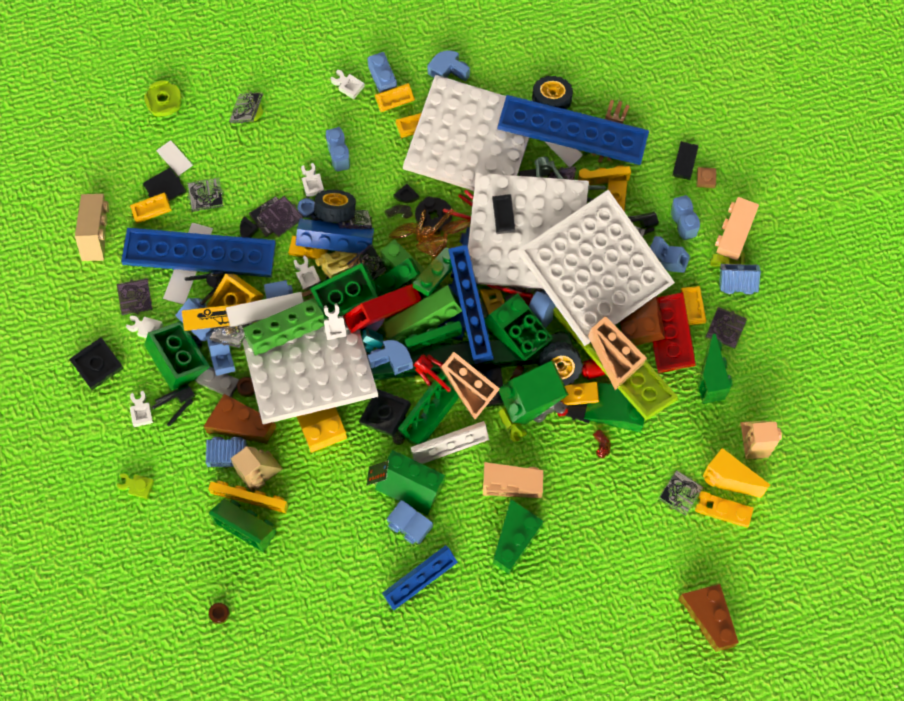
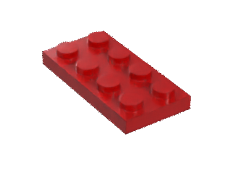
[652,292,696,373]

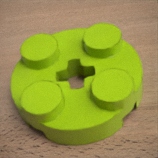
[144,81,182,117]

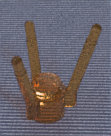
[415,209,454,246]

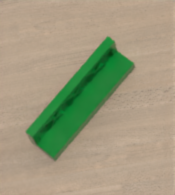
[398,371,459,445]

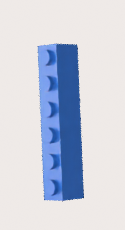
[448,245,494,364]

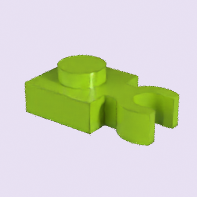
[116,474,154,500]

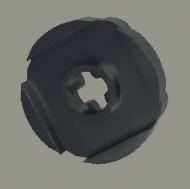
[415,196,452,234]

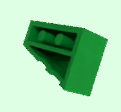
[493,499,544,575]

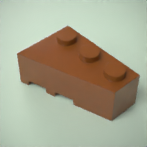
[204,394,277,444]
[678,584,739,652]

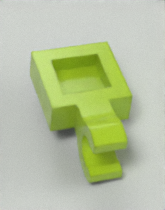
[710,252,745,267]
[498,408,527,442]

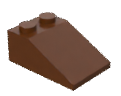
[620,295,666,346]

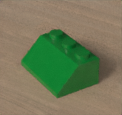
[310,263,378,319]
[144,321,210,391]
[375,450,445,515]
[209,498,276,553]

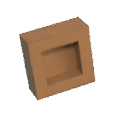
[696,167,716,188]

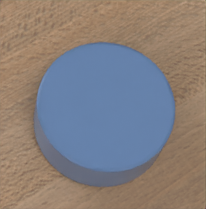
[298,198,315,218]

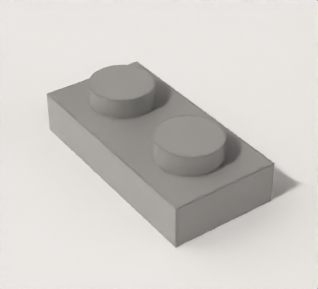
[196,367,239,397]

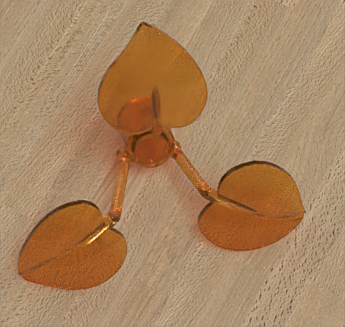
[388,219,471,261]

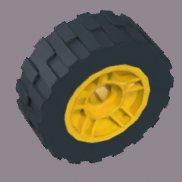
[532,76,573,110]
[314,189,356,223]
[538,342,583,386]

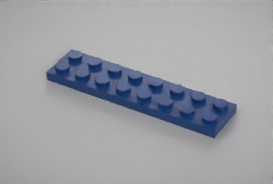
[497,95,649,165]
[121,228,276,278]

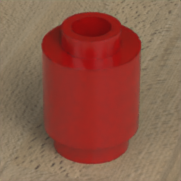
[581,359,606,380]

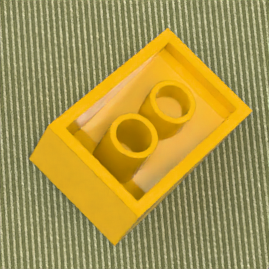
[206,274,264,337]
[296,407,347,453]
[703,448,770,498]

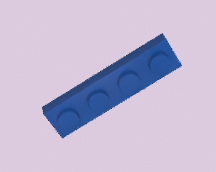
[382,545,458,610]

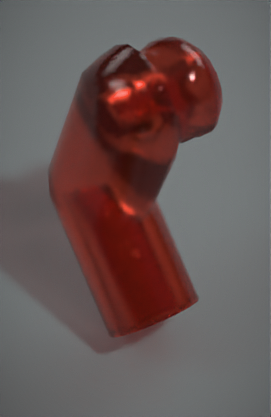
[593,429,611,458]

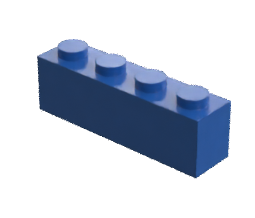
[296,218,374,255]

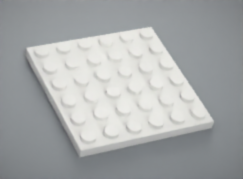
[403,75,529,191]
[468,173,589,289]
[517,190,675,346]
[239,315,378,424]

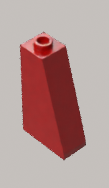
[343,284,422,333]

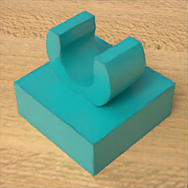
[363,327,383,353]

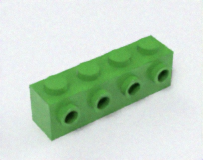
[380,239,443,300]
[383,285,462,345]
[243,298,325,356]

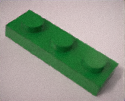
[413,247,453,297]
[374,258,421,297]
[405,321,462,352]

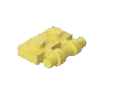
[315,251,364,278]

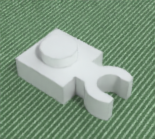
[331,70,365,100]
[301,163,324,197]
[294,256,321,291]
[323,304,346,340]
[126,316,163,338]
[130,391,153,427]

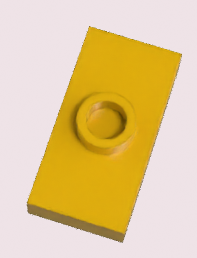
[374,83,415,112]
[395,113,421,138]
[608,180,627,212]
[130,192,172,224]
[288,236,328,260]
[680,286,706,325]
[561,382,599,405]

